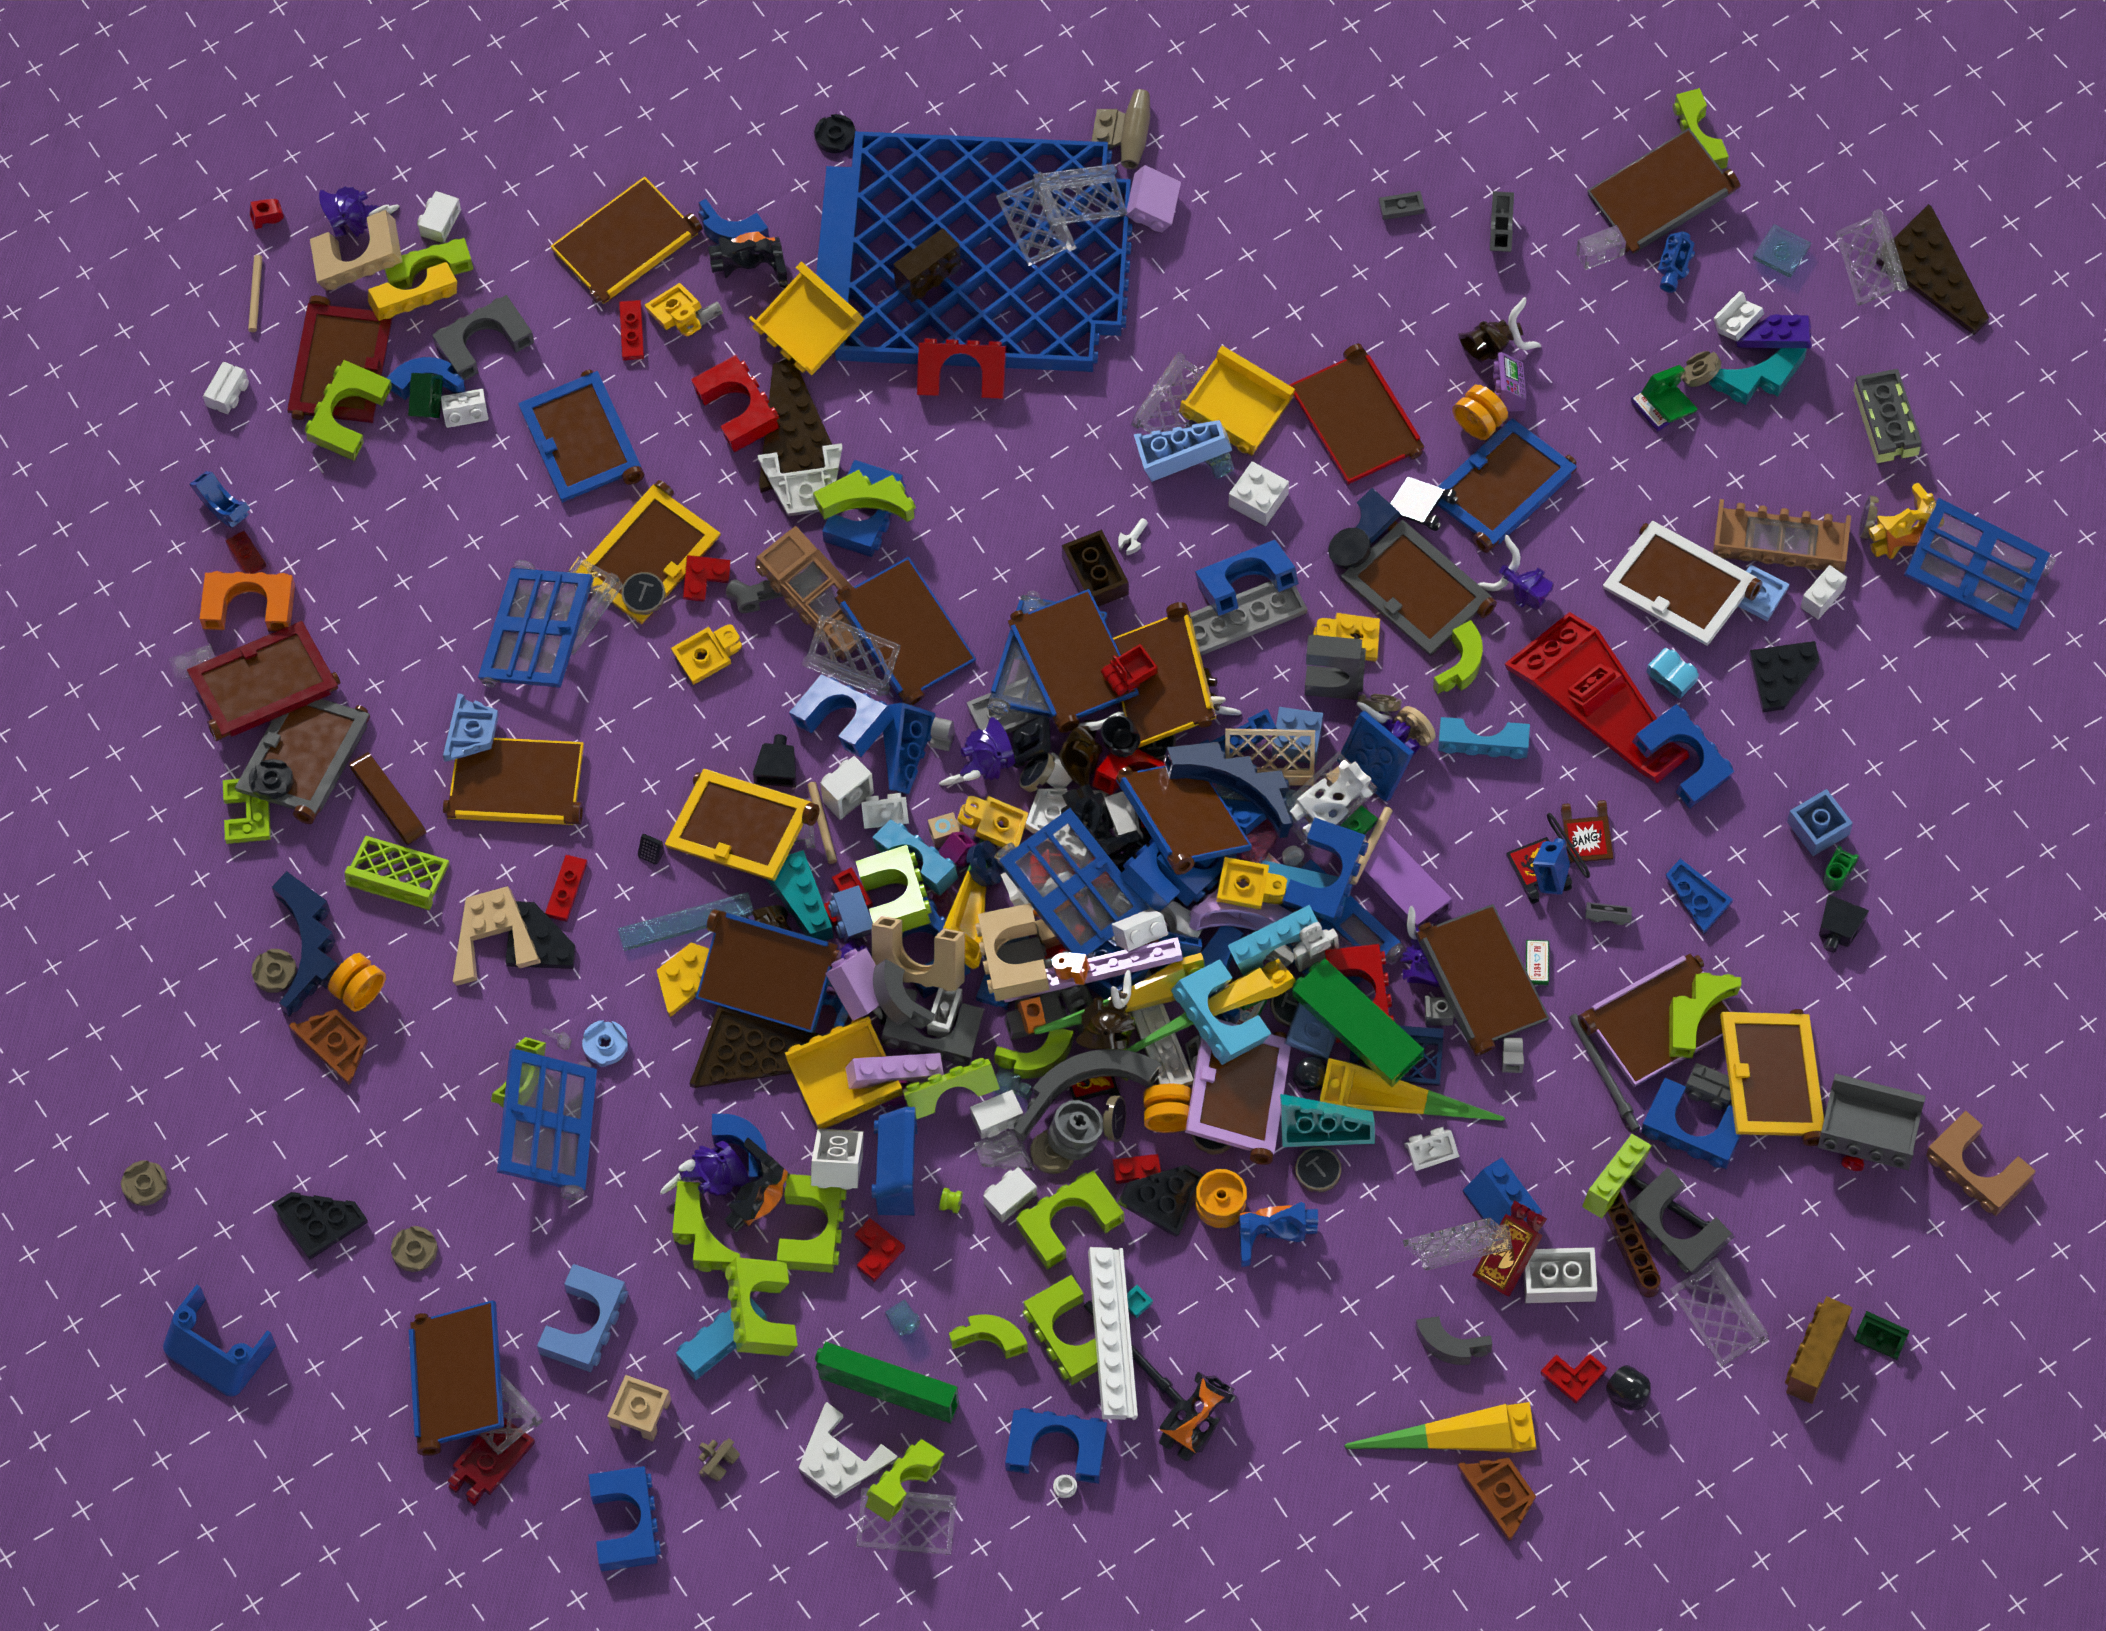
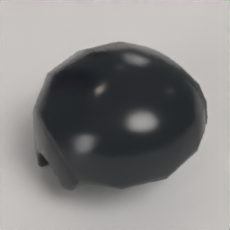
[1293,1057,1327,1093]

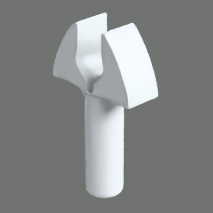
[1118,518,1148,555]

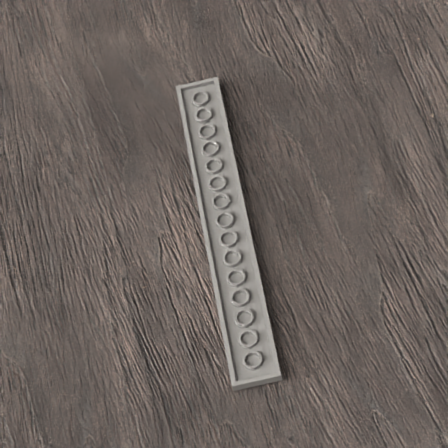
[966,581,1308,733]

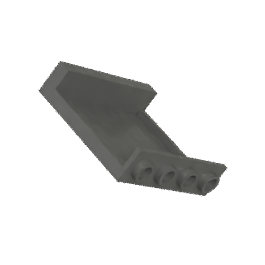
[1818,1073,1926,1171]

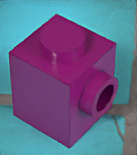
[938,831,976,867]

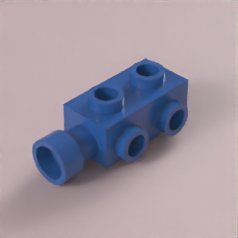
[1658,232,1695,293]

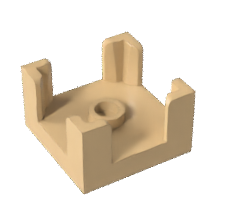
[607,1375,671,1441]

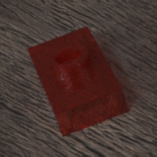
[225,530,266,574]

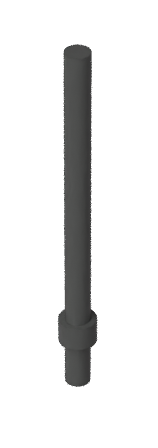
[1569,1014,1640,1132]

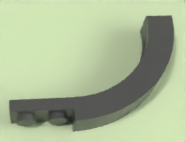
[1014,1049,1162,1142]

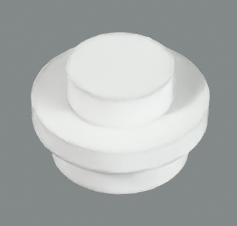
[1282,845,1304,866]
[1053,1475,1077,1498]

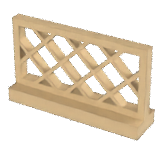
[1225,728,1315,786]

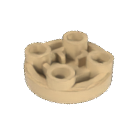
[1394,706,1436,746]

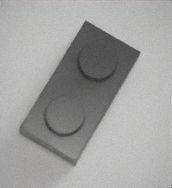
[1379,191,1425,220]
[1585,902,1632,925]

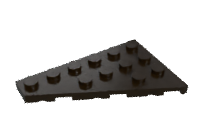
[1875,204,1989,335]
[759,358,840,493]
[689,1005,825,1088]

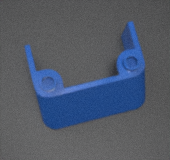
[872,1107,918,1216]
[163,1284,276,1397]

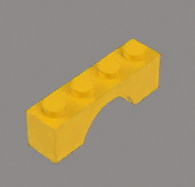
[368,262,457,321]

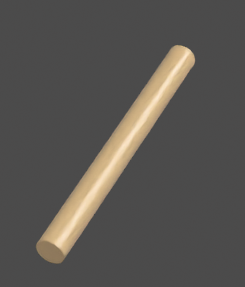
[248,255,262,332]
[808,782,837,864]
[1350,807,1393,885]

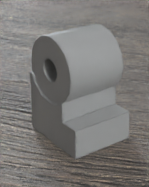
[930,717,955,751]
[1502,1037,1524,1073]

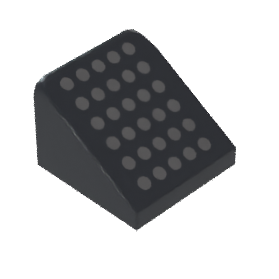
[638,834,664,864]

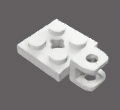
[1293,922,1339,972]

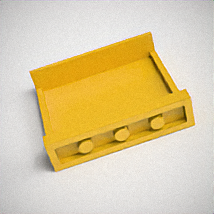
[749,261,864,376]
[1179,345,1295,456]
[785,1016,903,1129]

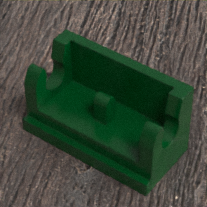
[408,373,443,419]
[1854,1311,1910,1360]

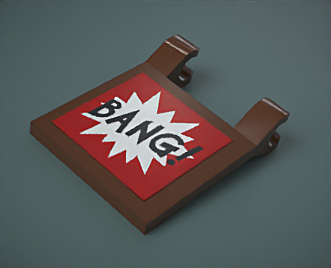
[1561,800,1613,863]

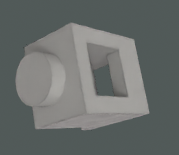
[1424,996,1455,1026]

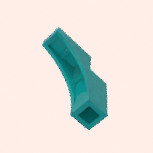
[1709,348,1807,405]

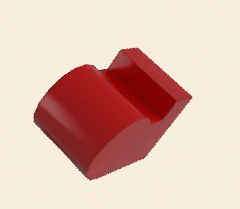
[249,199,284,229]

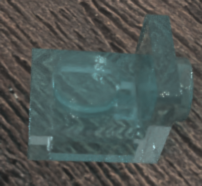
[1204,452,1234,479]
[885,1299,920,1336]

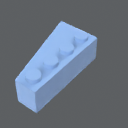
[1134,420,1232,482]

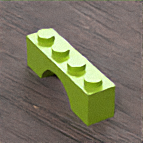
[1672,88,1729,169]
[384,238,473,290]
[902,1058,1000,1119]
[1582,1134,1652,1219]
[865,1439,944,1522]

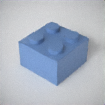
[1272,707,1323,764]
[1787,789,1853,856]
[828,885,873,943]

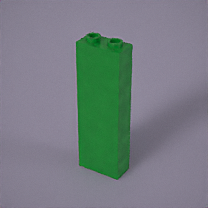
[1293,958,1424,1087]
[815,1341,959,1424]

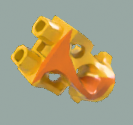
[1868,483,1944,559]

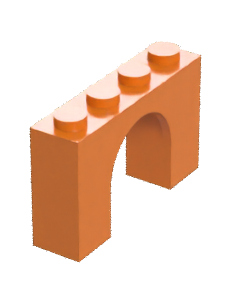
[199,571,295,631]

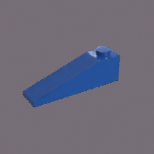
[883,703,936,794]

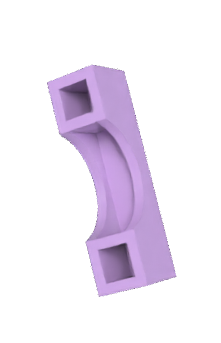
[845,1053,944,1089]

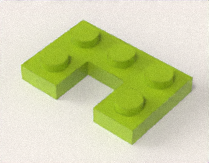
[223,779,271,844]

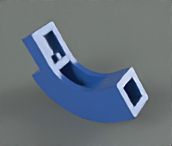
[698,199,769,244]
[387,357,466,400]
[189,471,250,528]
[712,1113,768,1182]

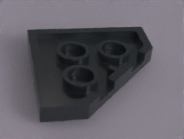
[1749,641,1820,712]
[505,901,576,969]
[1117,1165,1204,1237]
[272,1192,368,1260]

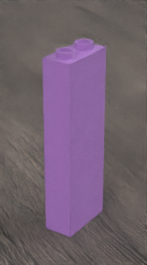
[1338,823,1452,928]

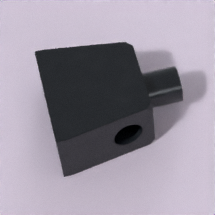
[753,734,797,788]
[1819,895,1869,952]

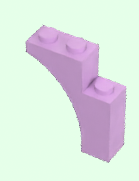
[1189,888,1292,931]

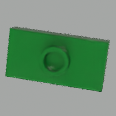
[1340,805,1378,835]

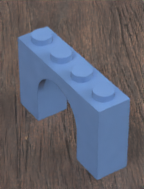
[537,1264,628,1372]

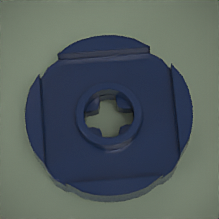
[966,840,1004,887]

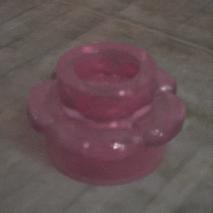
[932,890,954,911]

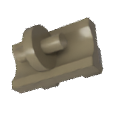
[698,1438,740,1482]

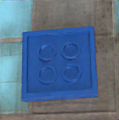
[1336,711,1414,802]

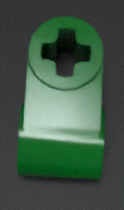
[1823,846,1859,891]

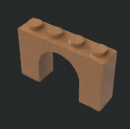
[1926,1111,2036,1216]

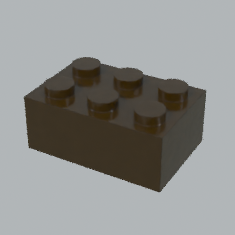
[893,228,961,303]
[1062,529,1129,607]

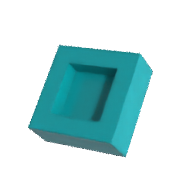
[1127,1285,1153,1318]

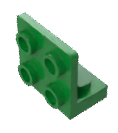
[1641,365,1697,423]

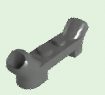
[726,562,825,613]

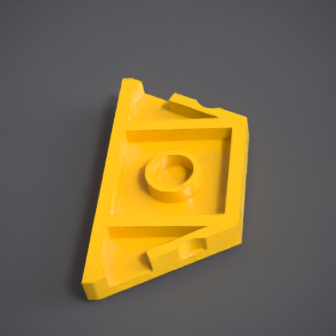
[656,942,709,1017]

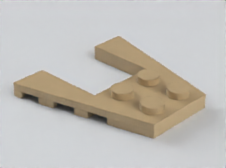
[453,886,541,986]

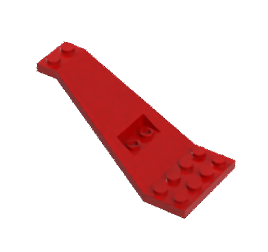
[1505,612,1689,783]

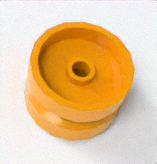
[1452,384,1508,440]
[328,953,386,1012]
[1143,1083,1192,1133]
[1196,1169,1247,1228]

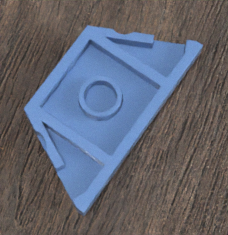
[443,694,499,762]

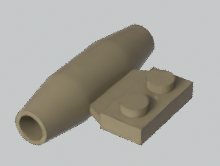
[1092,89,1150,169]

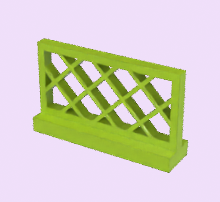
[344,836,449,910]

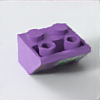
[1492,353,1526,412]

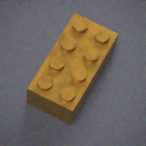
[1785,1296,1853,1404]

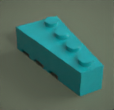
[765,850,834,941]
[1280,1094,1375,1147]

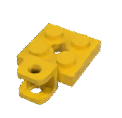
[644,283,702,336]
[1313,613,1380,662]
[671,624,742,685]
[957,796,1029,851]
[1216,857,1287,910]

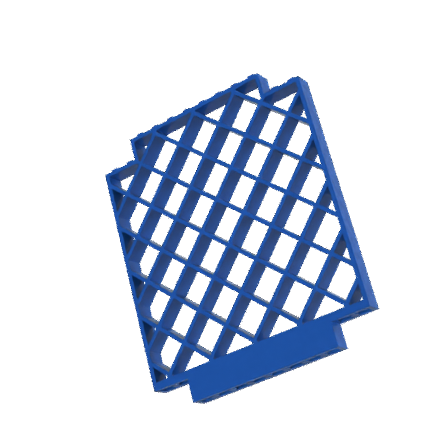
[816,131,1132,372]

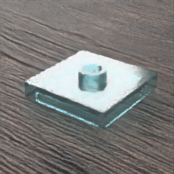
[1753,224,1811,278]

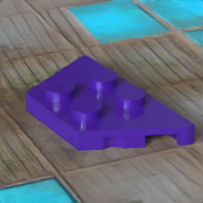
[1736,314,1812,348]

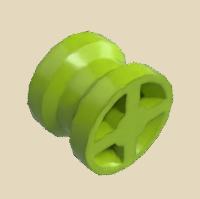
[939,1188,963,1214]

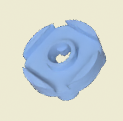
[582,1020,628,1067]

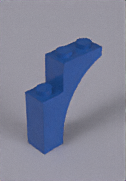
[1201,926,1243,1024]

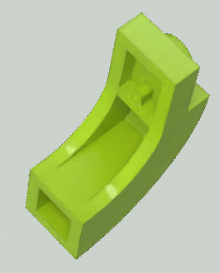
[949,1314,1028,1359]

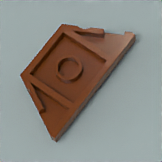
[289,1009,368,1085]
[1457,1458,1536,1541]

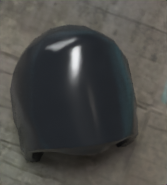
[1101,715,1141,758]
[1606,1365,1651,1411]

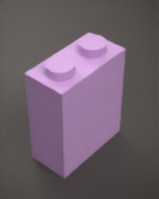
[1125,165,1181,233]
[825,948,879,1021]

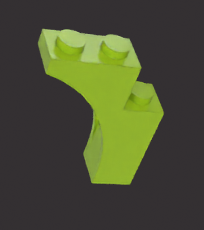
[813,470,916,522]
[1669,973,1741,1058]
[672,1181,741,1272]

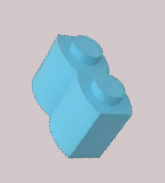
[1646,648,1699,699]

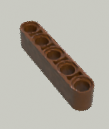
[349,752,427,845]
[1604,1192,1661,1298]

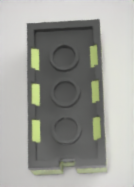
[1853,369,1922,463]

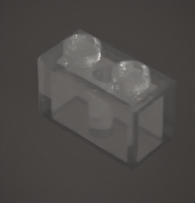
[1576,225,1626,270]

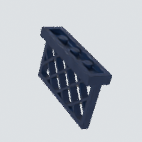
[1349,1026,1444,1086]

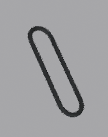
[1547,813,1590,878]

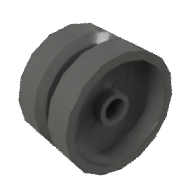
[1047,1100,1103,1160]

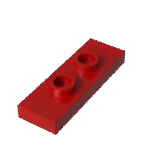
[619,300,644,361]
[545,855,588,922]

